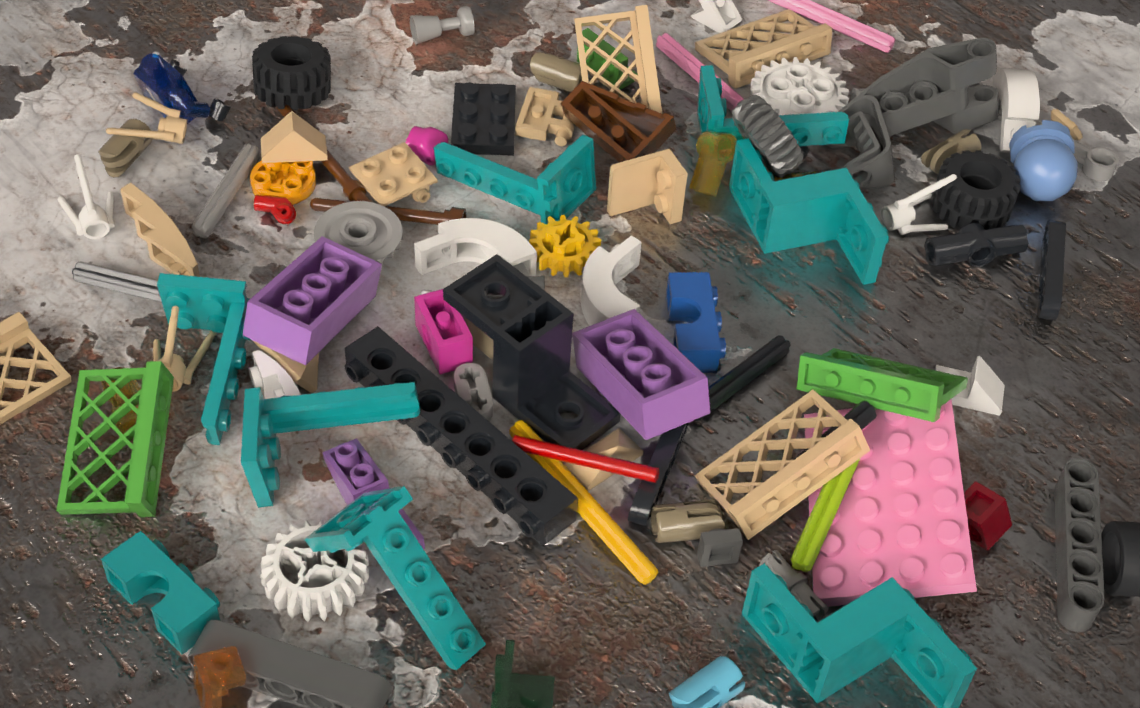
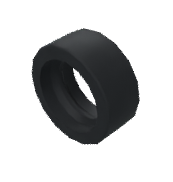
[1101,521,1140,597]

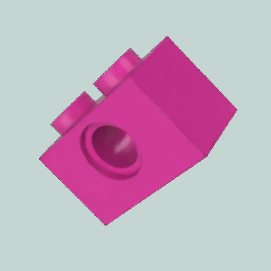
[414,289,473,375]

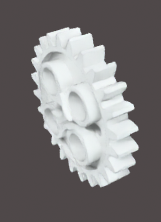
[750,57,849,115]

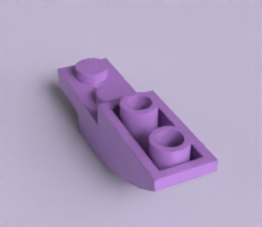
[322,438,425,549]

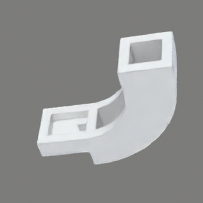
[993,68,1040,153]
[414,218,537,276]
[581,235,642,326]

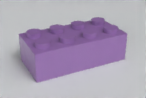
[243,236,382,366]
[572,309,710,440]

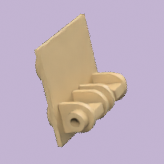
[349,142,438,206]

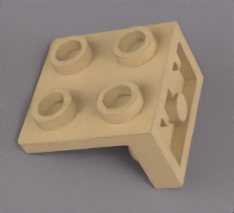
[607,148,688,224]

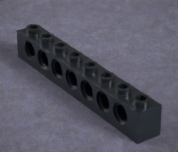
[344,326,578,546]

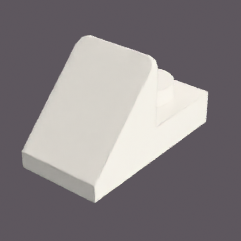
[691,0,742,33]
[935,356,1005,416]

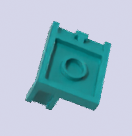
[697,65,849,163]
[434,135,596,224]
[157,273,251,445]
[241,382,420,508]
[305,486,486,670]

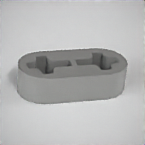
[454,363,493,422]

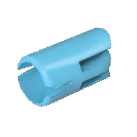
[668,656,745,708]

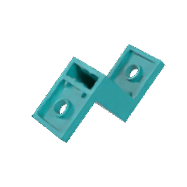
[729,138,889,285]
[742,563,977,708]

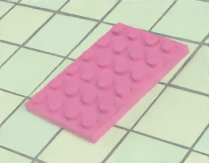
[804,399,977,607]

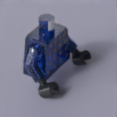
[133,54,231,124]

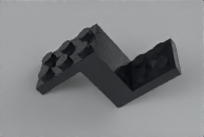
[443,254,621,450]

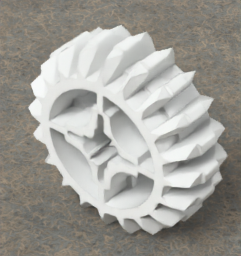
[260,519,369,622]

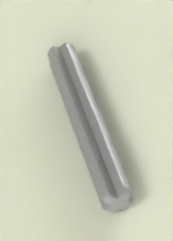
[192,143,261,239]

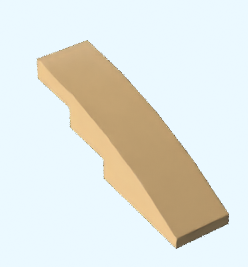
[120,182,200,277]

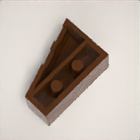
[560,81,676,163]

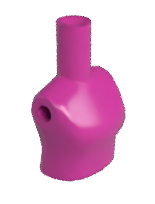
[405,126,466,166]

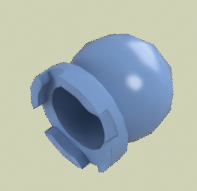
[1009,120,1078,201]

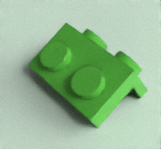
[577,28,637,90]

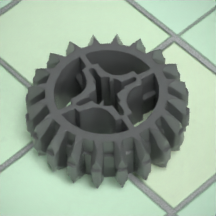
[732,95,803,178]

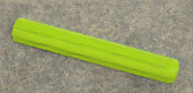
[791,459,860,572]

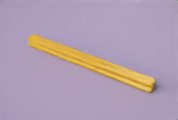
[509,420,658,585]

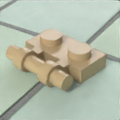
[515,87,574,146]

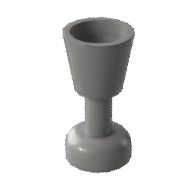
[410,6,474,45]

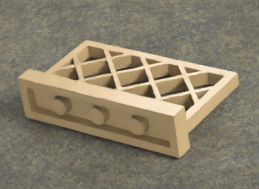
[574,5,662,114]
[695,9,832,89]
[0,312,72,425]
[694,390,870,540]

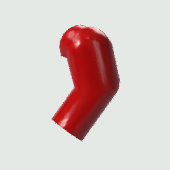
[254,195,296,225]

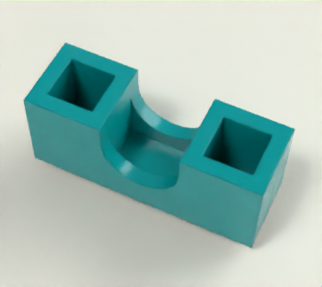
[101,531,220,655]

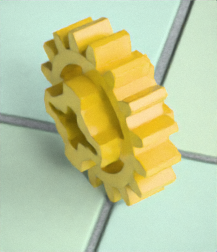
[529,215,601,278]

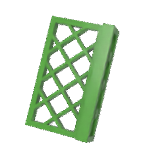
[797,348,968,422]
[56,361,174,517]

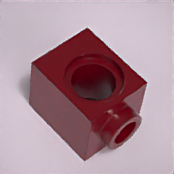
[964,481,1012,551]

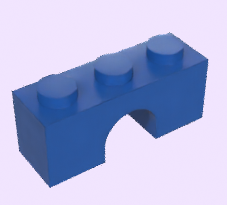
[666,272,726,373]

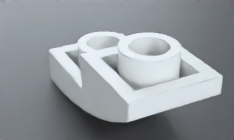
[249,350,301,399]

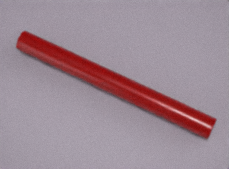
[512,435,659,483]

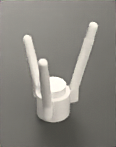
[58,154,115,239]
[881,174,957,235]

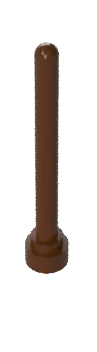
[310,198,467,225]

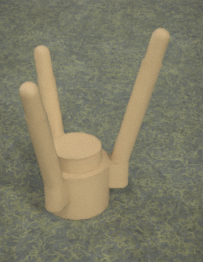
[106,92,187,144]
[153,305,217,392]

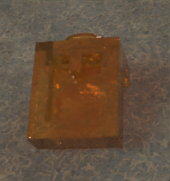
[193,646,246,708]

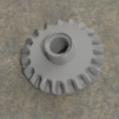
[314,201,403,264]

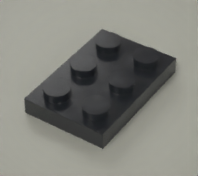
[451,82,516,156]

